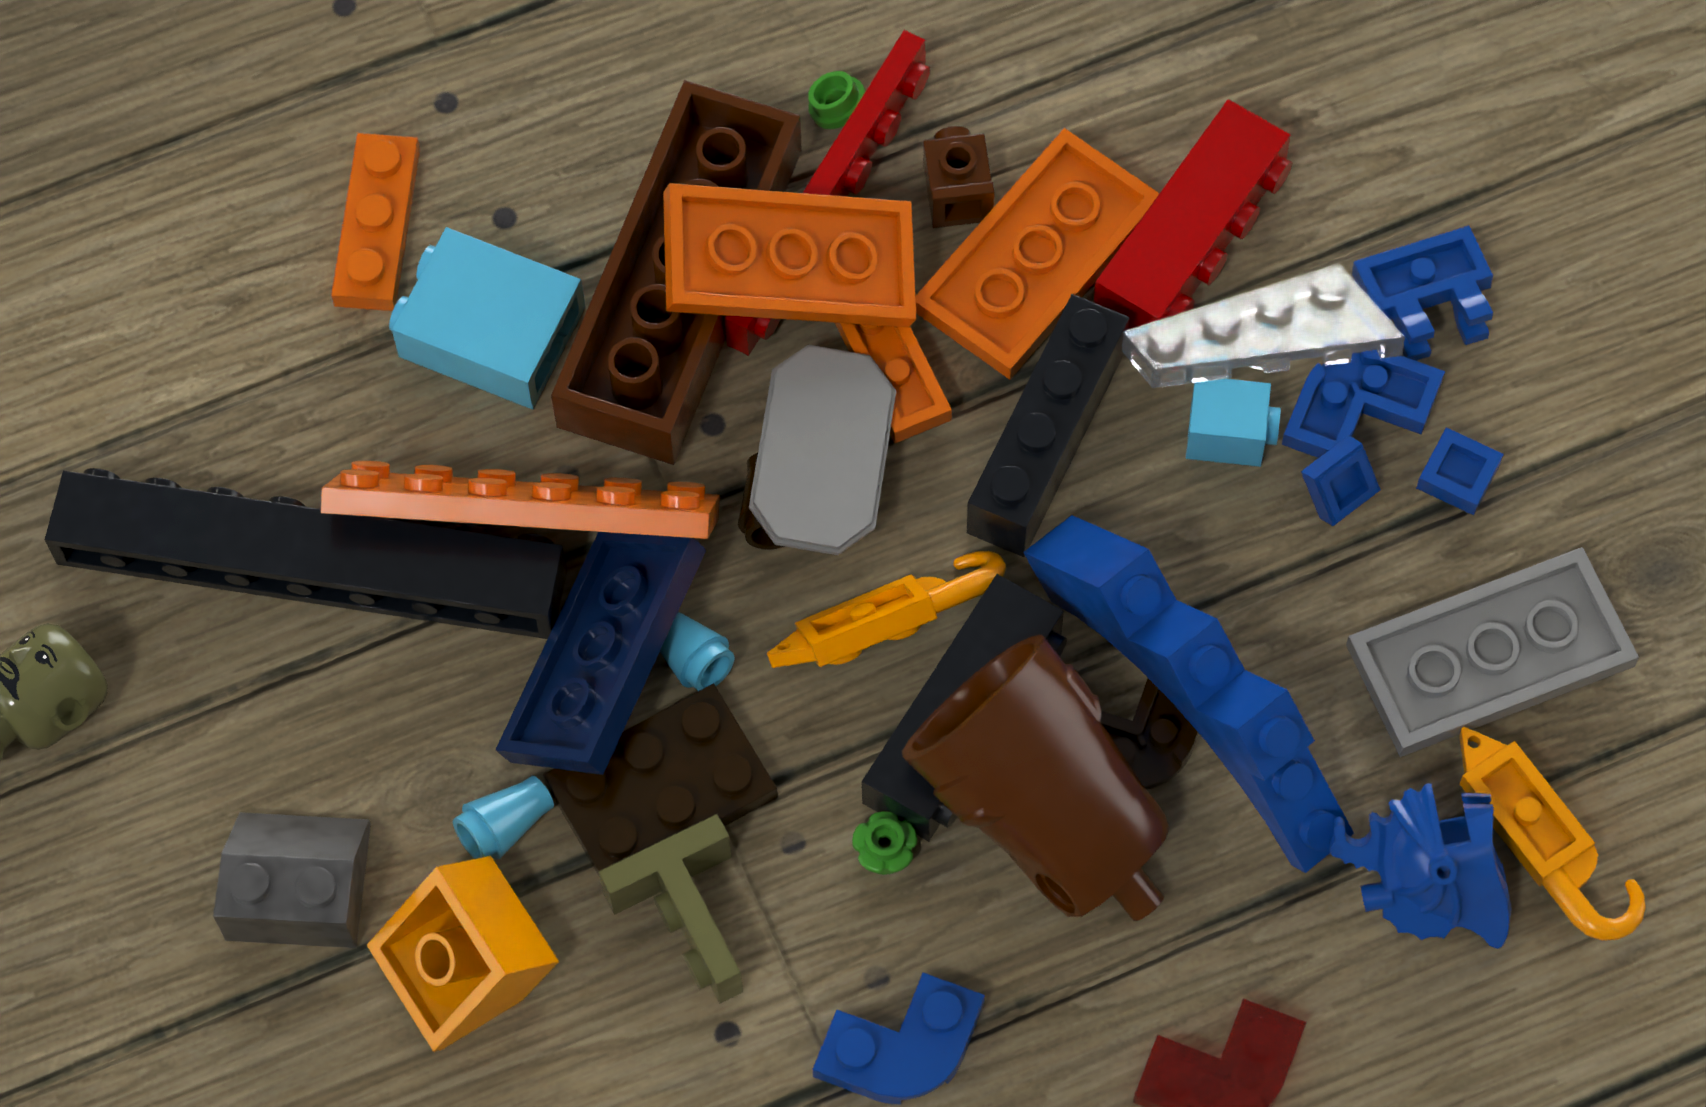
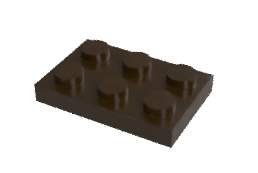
[543,683,778,878]

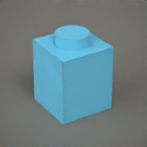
[1186,375,1281,467]

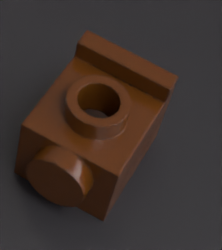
[923,126,995,228]

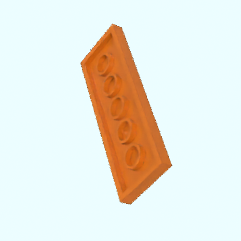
[321,461,720,539]

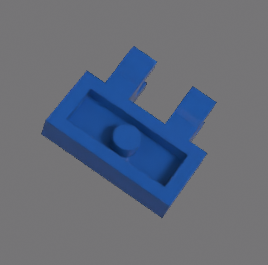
[1352,226,1493,361]

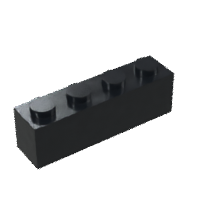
[967,294,1130,557]
[862,574,1067,842]

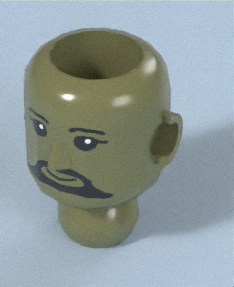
[0,623,108,761]

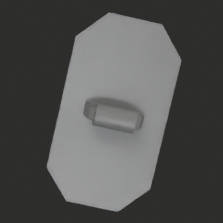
[749,345,896,556]

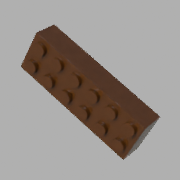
[551,80,802,465]

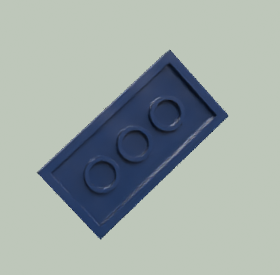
[495,532,706,775]

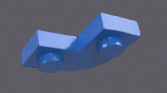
[1282,346,1445,458]
[812,972,985,1105]

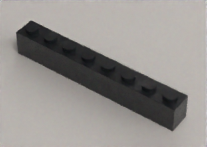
[44,468,568,639]

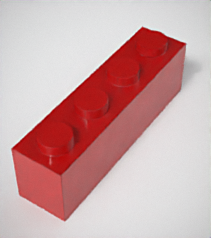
[1094,99,1292,347]

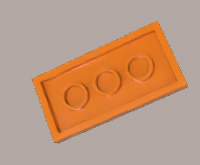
[916,128,1159,380]
[663,183,916,327]

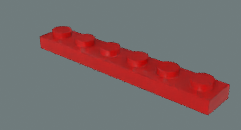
[725,30,930,356]

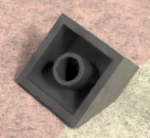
[213,812,371,948]

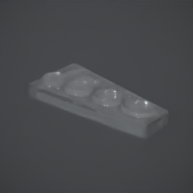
[1121,263,1405,388]

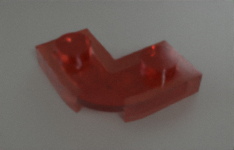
[1133,998,1306,1107]

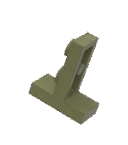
[598,814,743,1004]

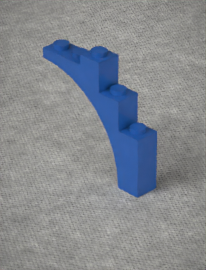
[1023,515,1354,873]

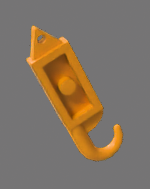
[767,551,1006,668]
[1459,727,1646,941]

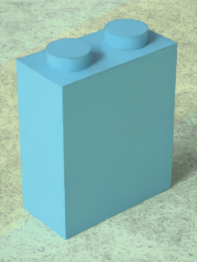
[389,227,586,410]

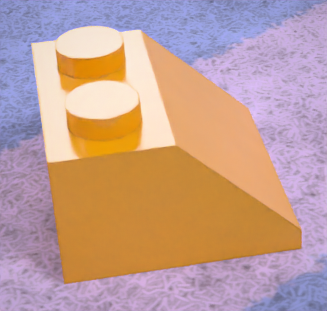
[367,856,559,1052]

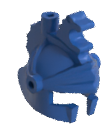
[1329,783,1512,949]

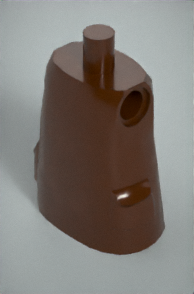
[902,635,1170,921]

